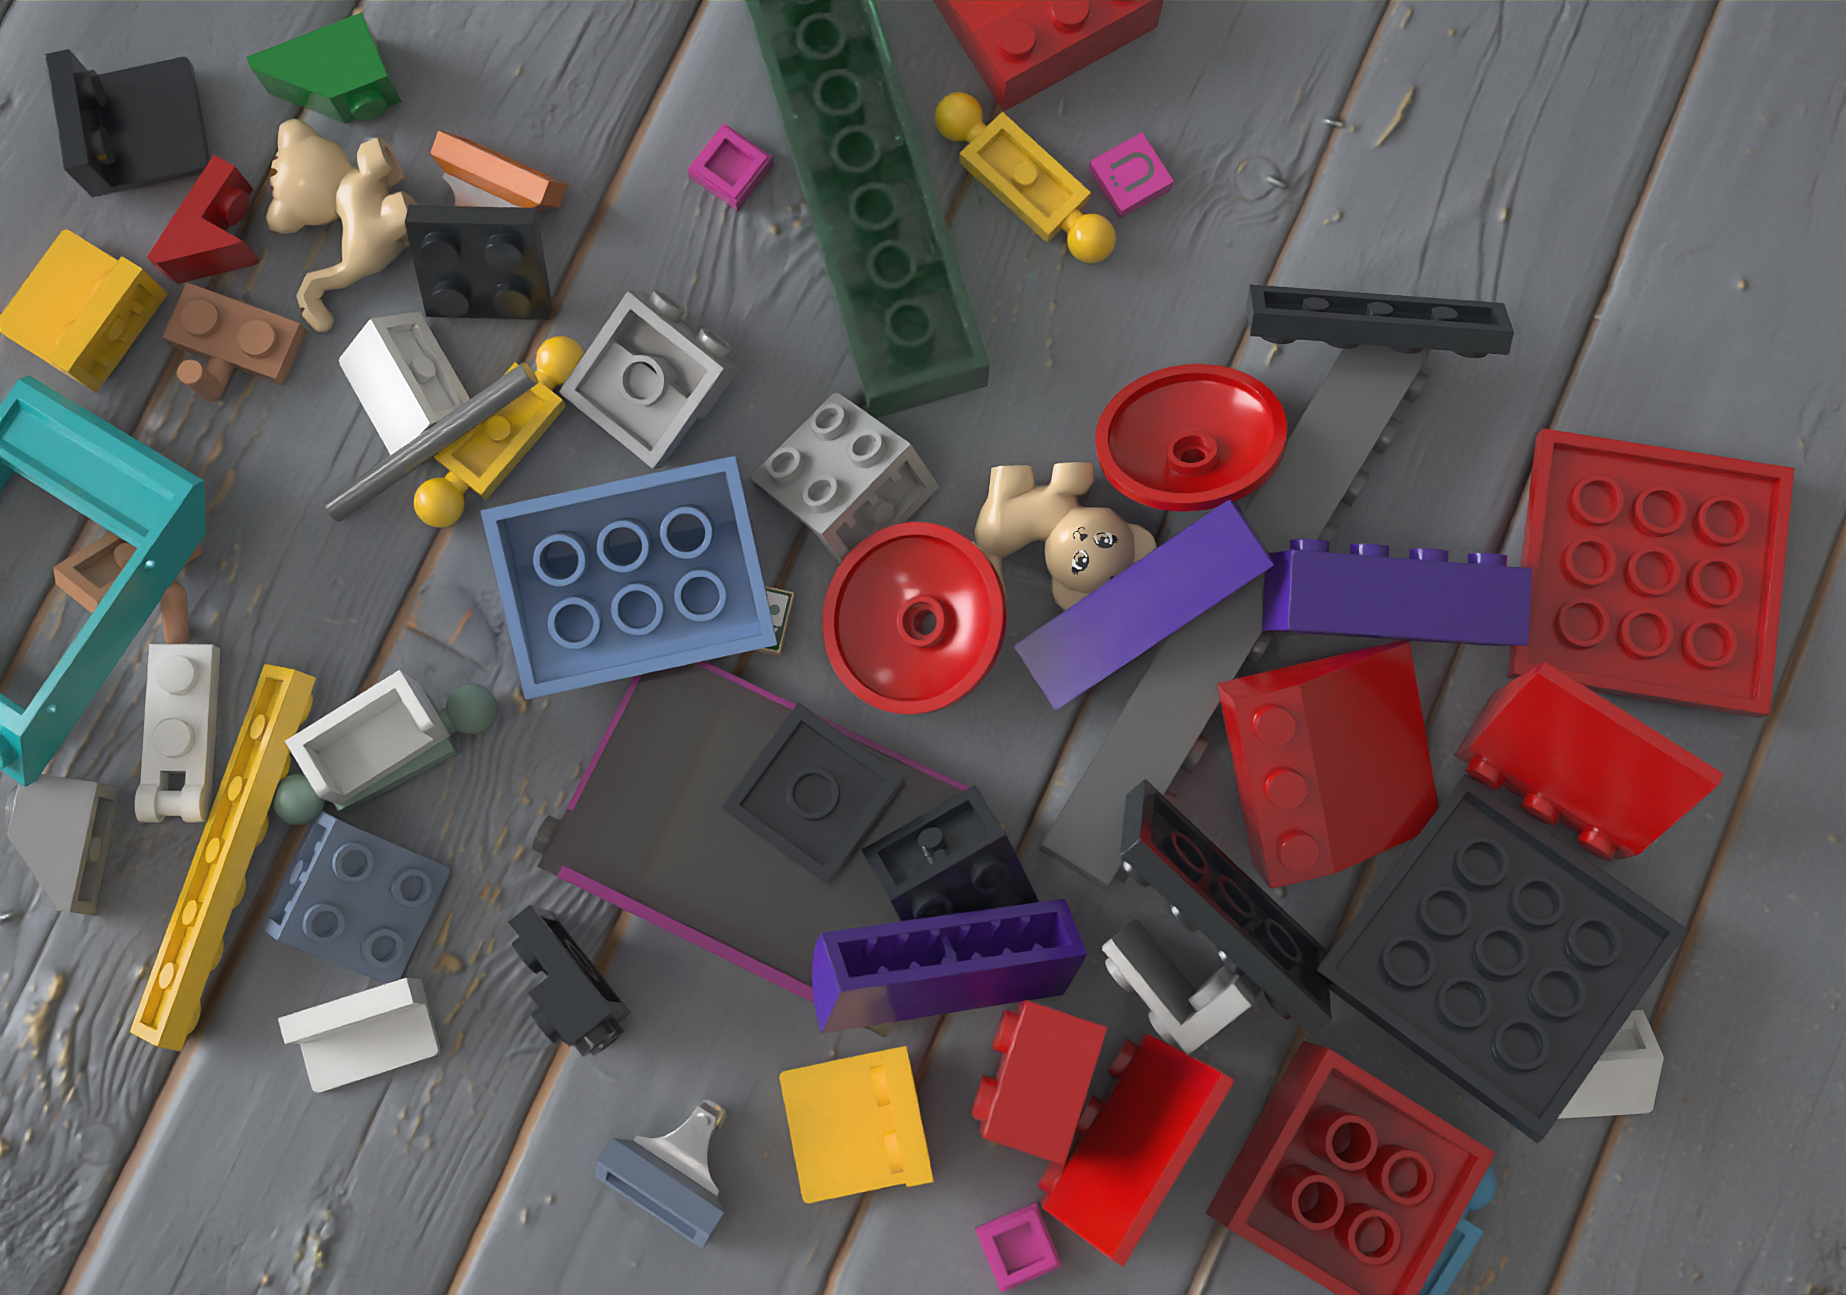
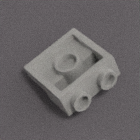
[559,290,740,469]

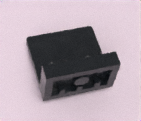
[44,49,210,197]
[861,785,1039,921]

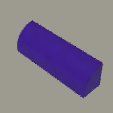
[1014,499,1274,710]
[812,899,1088,1034]

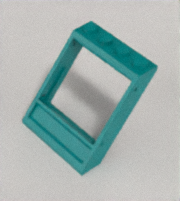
[0,375,206,787]

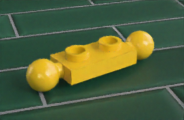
[934,92,1116,263]
[414,336,585,528]

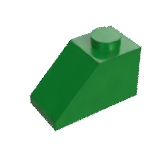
[246,12,402,124]

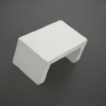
[285,670,451,805]

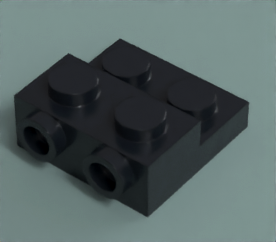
[508,905,631,1057]

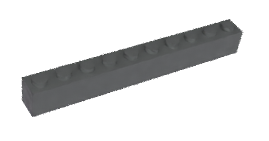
[1038,344,1433,890]

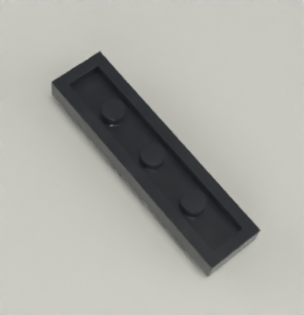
[1246,284,1514,358]

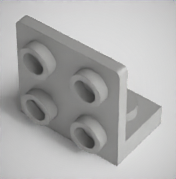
[751,393,940,565]
[1102,919,1262,1055]

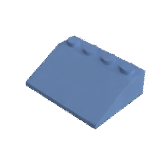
[481,455,777,700]

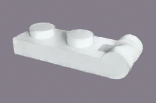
[135,644,221,822]

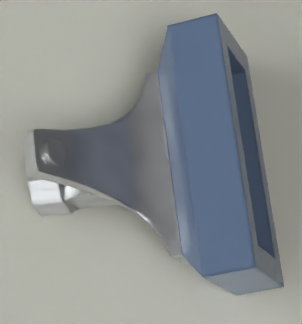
[594,1099,728,1249]

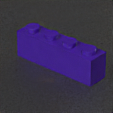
[1262,539,1532,646]

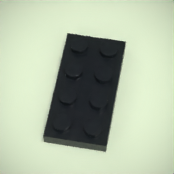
[1120,779,1332,1035]

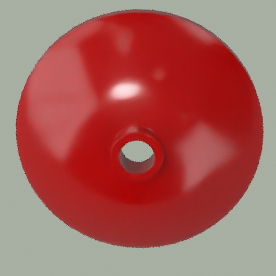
[1095,364,1287,512]
[822,522,1007,715]

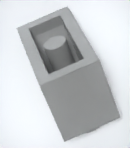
[5,774,121,916]

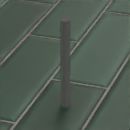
[324,362,538,522]

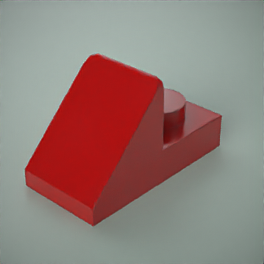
[146,155,260,284]

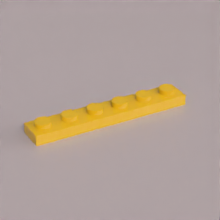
[130,664,316,1052]

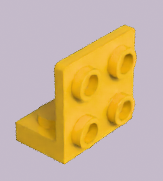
[0,229,168,394]
[779,1045,934,1203]

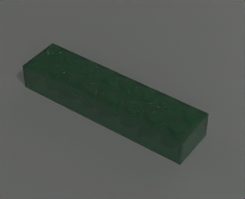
[742,0,990,419]

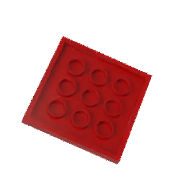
[1507,428,1795,718]

